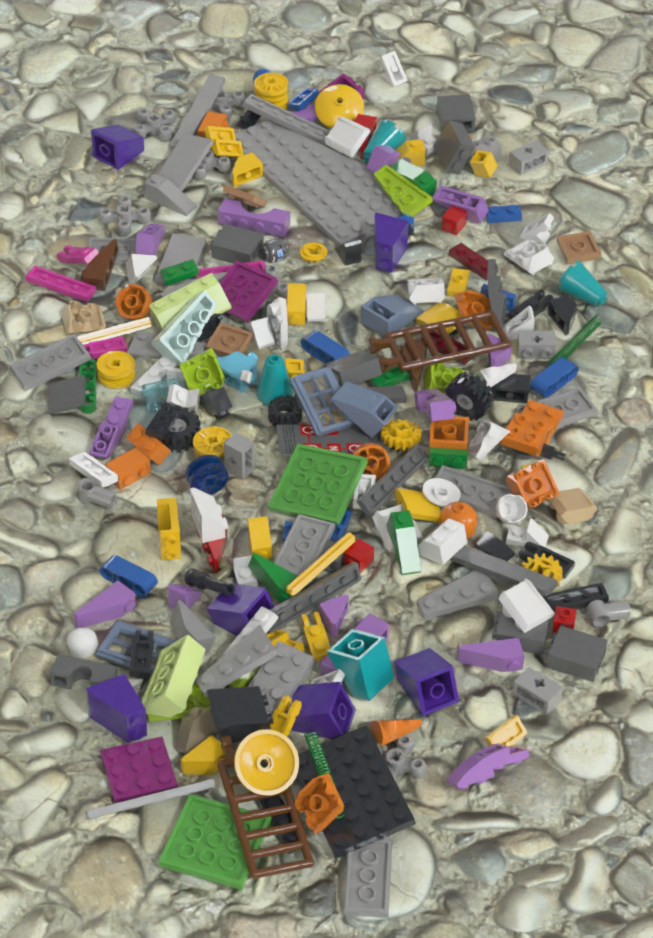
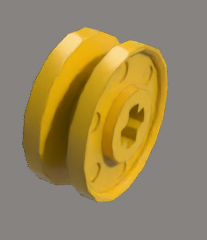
[96,351,136,389]
[193,426,232,467]

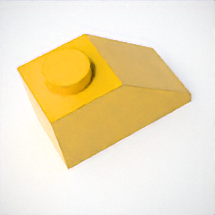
[396,139,425,166]
[232,152,263,187]
[287,283,306,325]
[248,516,272,561]
[180,735,225,775]

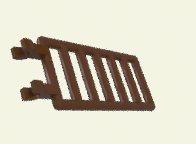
[369,311,511,373]
[217,729,314,879]

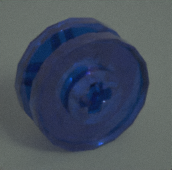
[185,455,229,495]

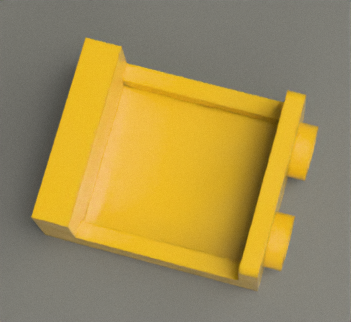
[156,498,181,560]

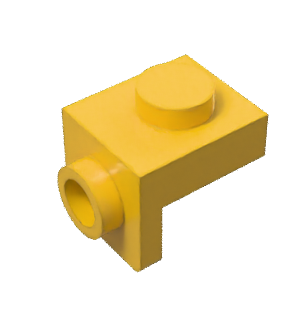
[285,358,305,378]

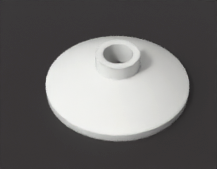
[422,478,461,507]

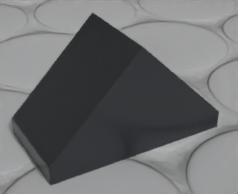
[335,240,362,266]

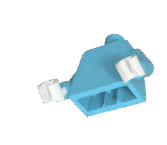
[215,351,259,393]

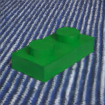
[160,259,200,286]
[368,367,410,387]
[429,447,468,469]

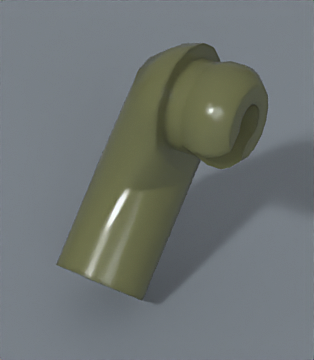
[212,560,233,581]

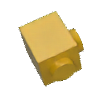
[470,150,497,178]

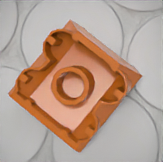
[455,290,493,330]
[506,459,560,509]
[369,718,422,746]
[295,773,344,834]

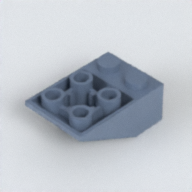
[361,294,423,336]
[330,381,398,438]

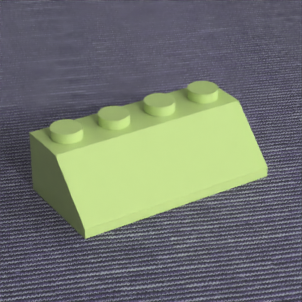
[149,273,231,331]
[142,635,206,718]

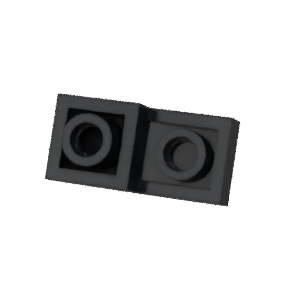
[473,531,515,561]

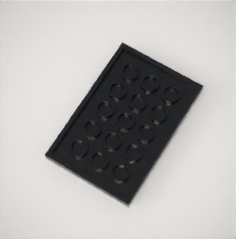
[296,725,416,859]

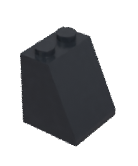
[207,686,274,744]

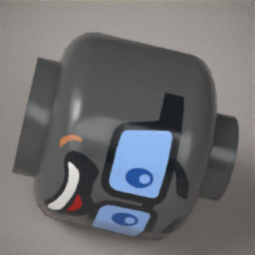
[262,238,289,263]

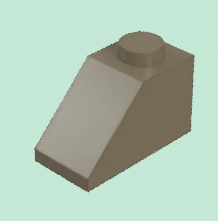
[175,707,217,754]

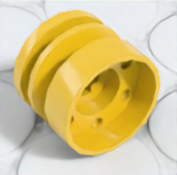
[254,73,289,110]

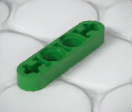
[79,358,97,414]

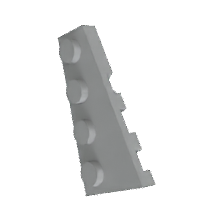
[127,330,207,360]
[417,570,499,620]
[196,625,278,697]

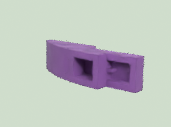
[89,396,134,459]
[446,743,530,789]

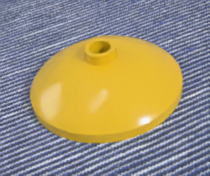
[315,84,364,129]
[234,729,299,796]

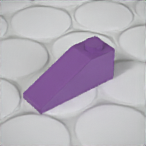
[432,185,489,224]
[135,223,166,255]
[74,581,136,628]
[457,638,524,672]

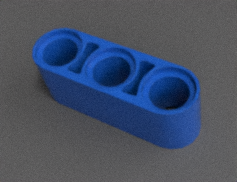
[300,330,350,364]
[530,357,579,398]
[99,555,158,597]

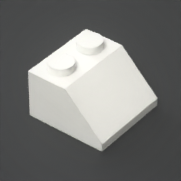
[190,488,228,543]
[417,519,467,565]

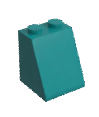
[327,629,394,701]

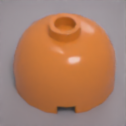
[115,284,153,321]
[353,442,390,481]
[439,501,478,539]

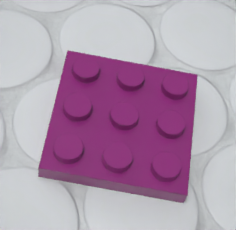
[220,260,279,323]
[100,736,178,803]

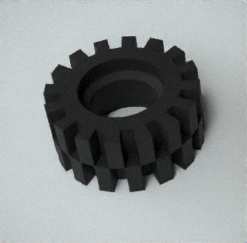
[268,395,302,427]

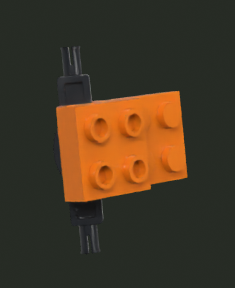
[499,400,566,461]

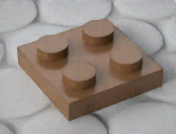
[223,185,267,208]
[557,231,601,264]
[206,323,254,357]

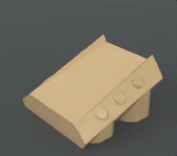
[61,301,106,335]
[549,488,598,525]

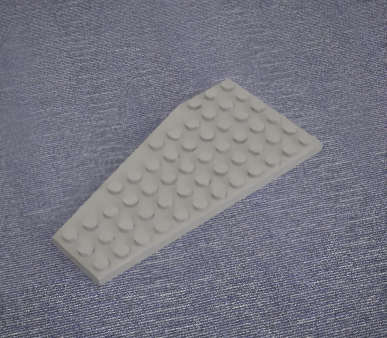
[235,120,425,246]

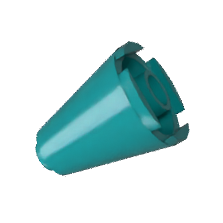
[362,120,407,164]
[557,260,608,307]
[256,354,293,405]

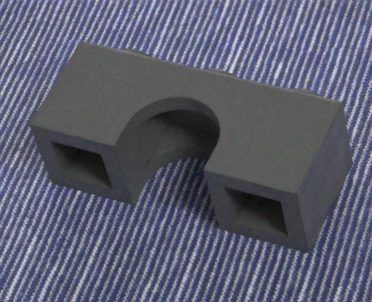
[50,654,118,690]

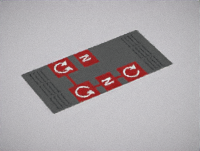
[276,424,390,454]

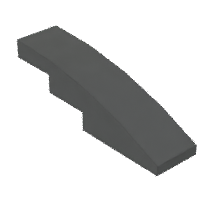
[487,259,507,329]

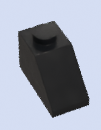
[548,294,577,336]
[491,374,531,404]
[199,387,232,417]

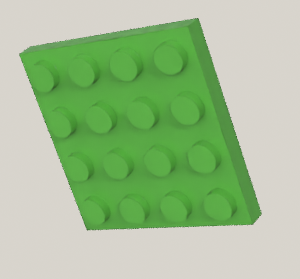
[268,444,368,526]
[158,794,272,890]

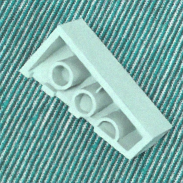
[151,290,217,365]

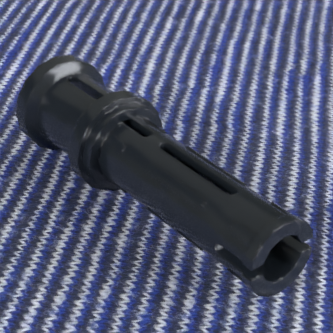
[184,568,235,597]

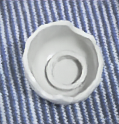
[496,494,528,523]
[66,627,99,658]

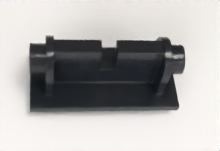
[235,110,261,129]
[196,313,222,342]

